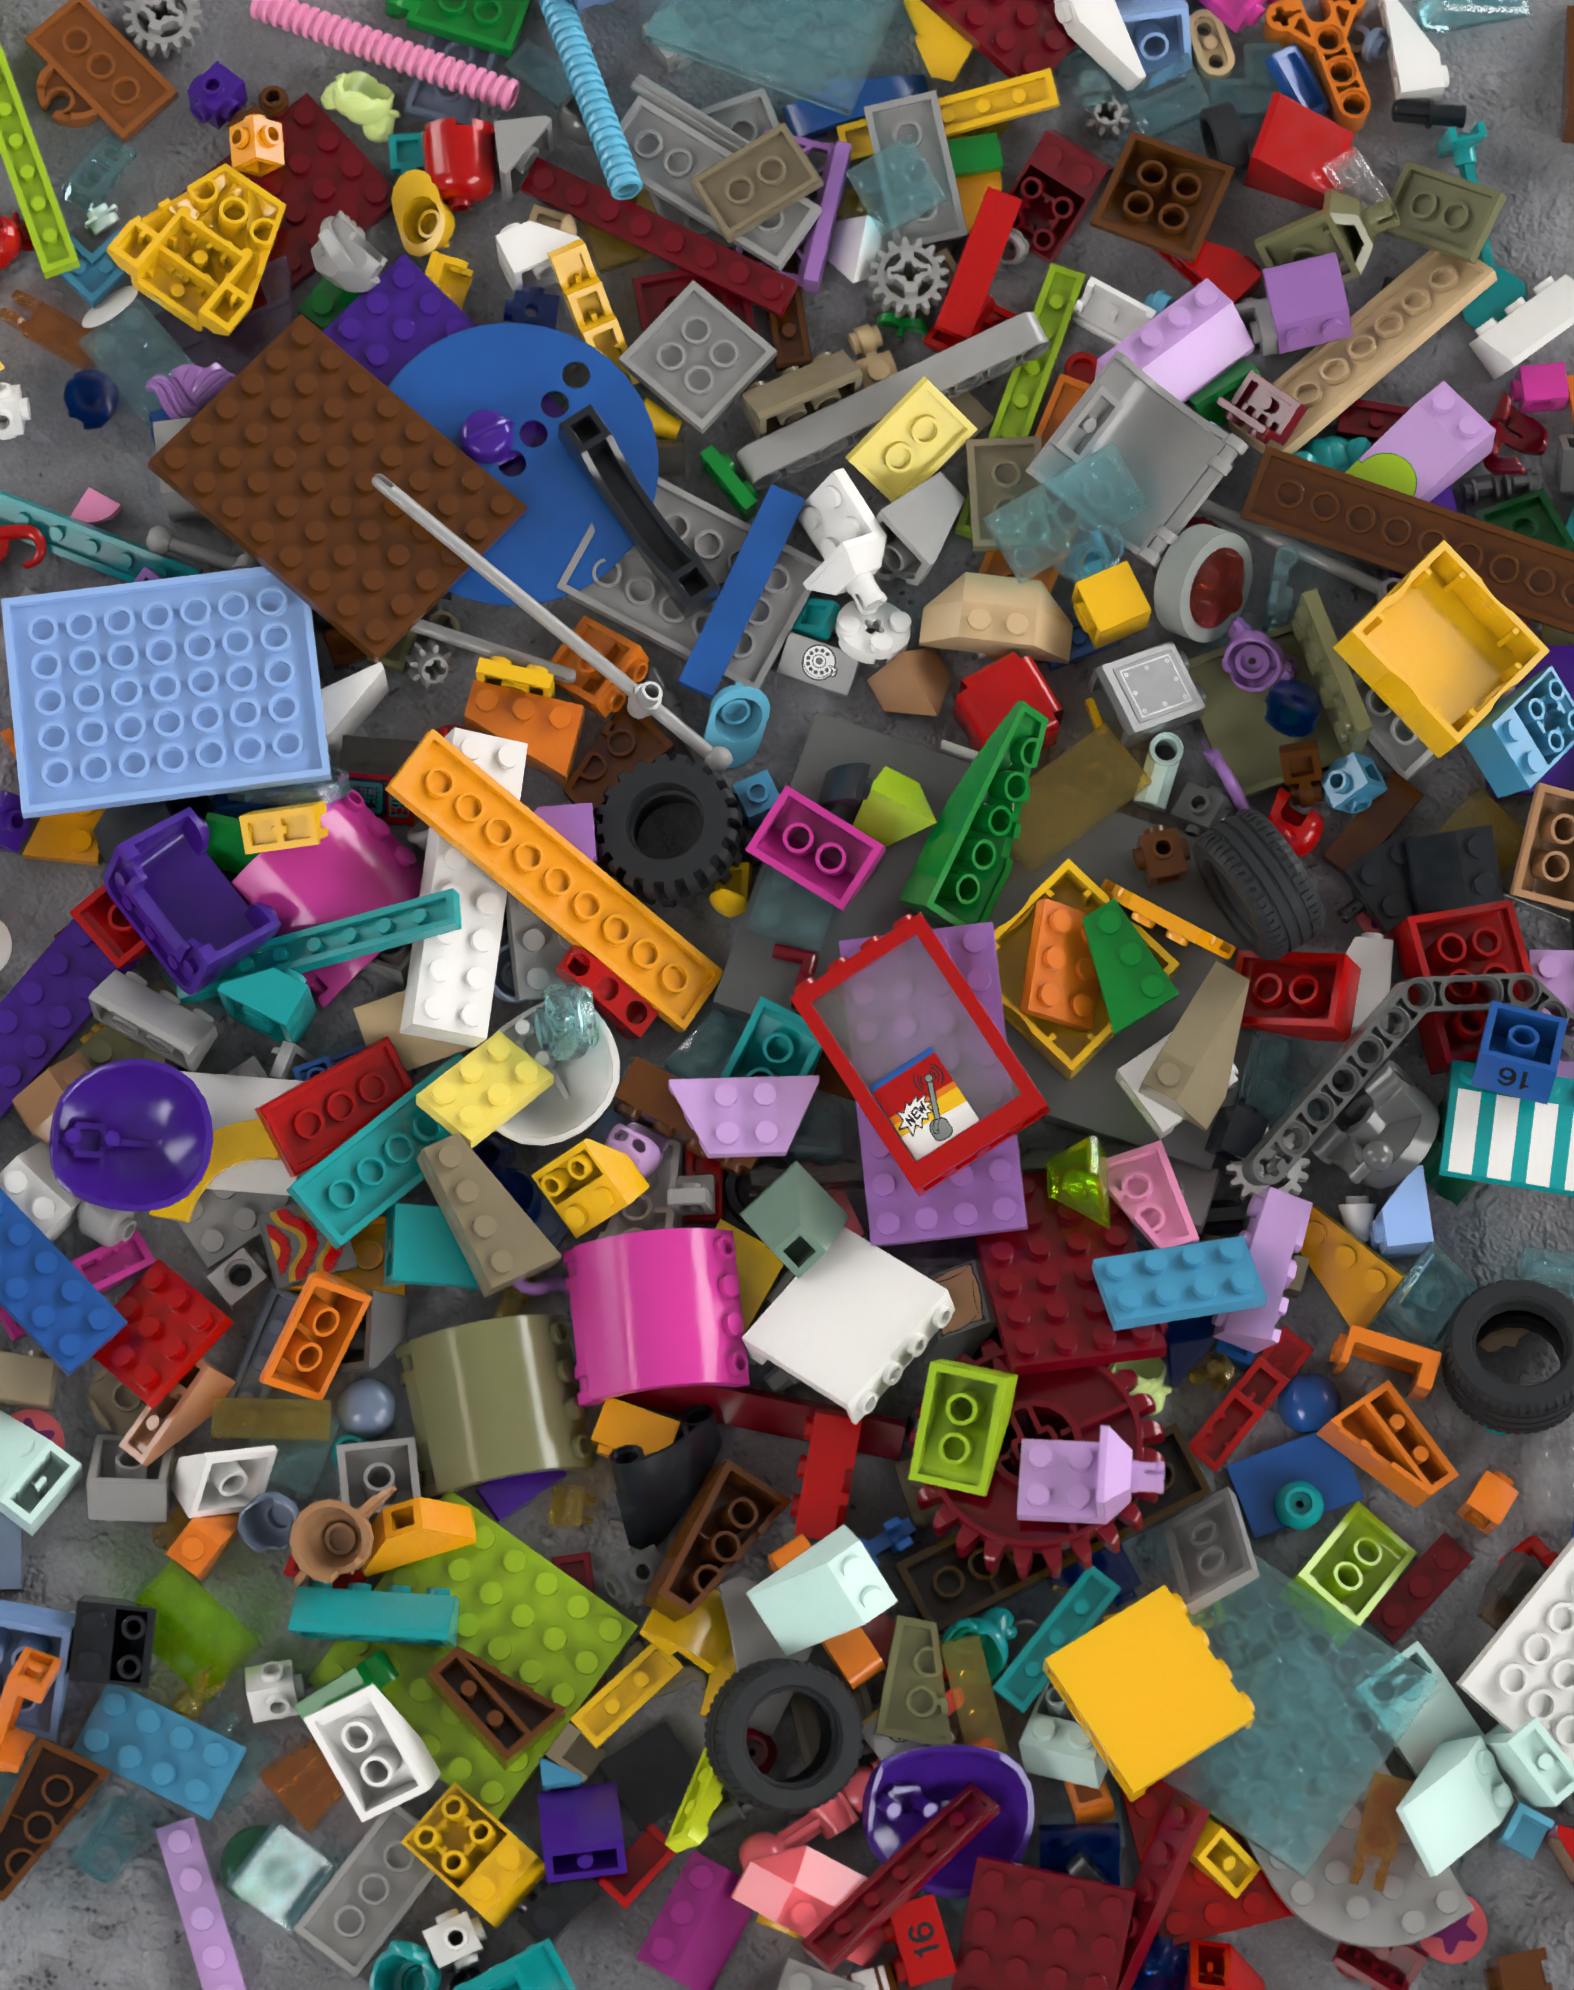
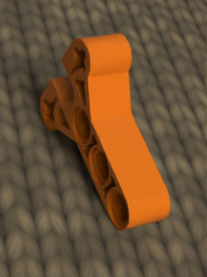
[1262,0,1371,132]
[768,1534,886,1690]

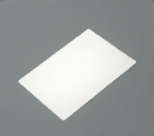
[181,1071,303,1196]

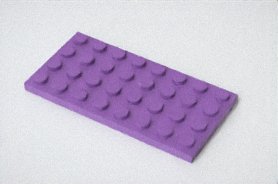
[839,922,1028,1247]

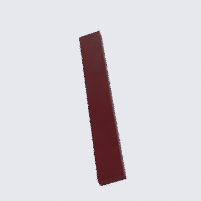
[614,1386,907,1461]

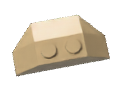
[919,572,1073,664]

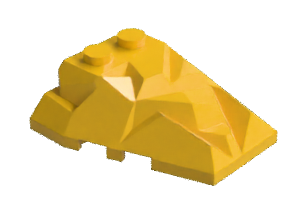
[106,163,286,336]

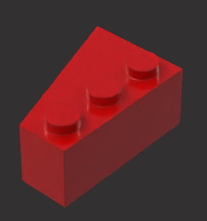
[790,1407,863,1540]

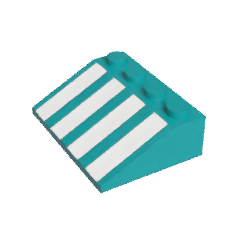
[1439,1060,1574,1197]

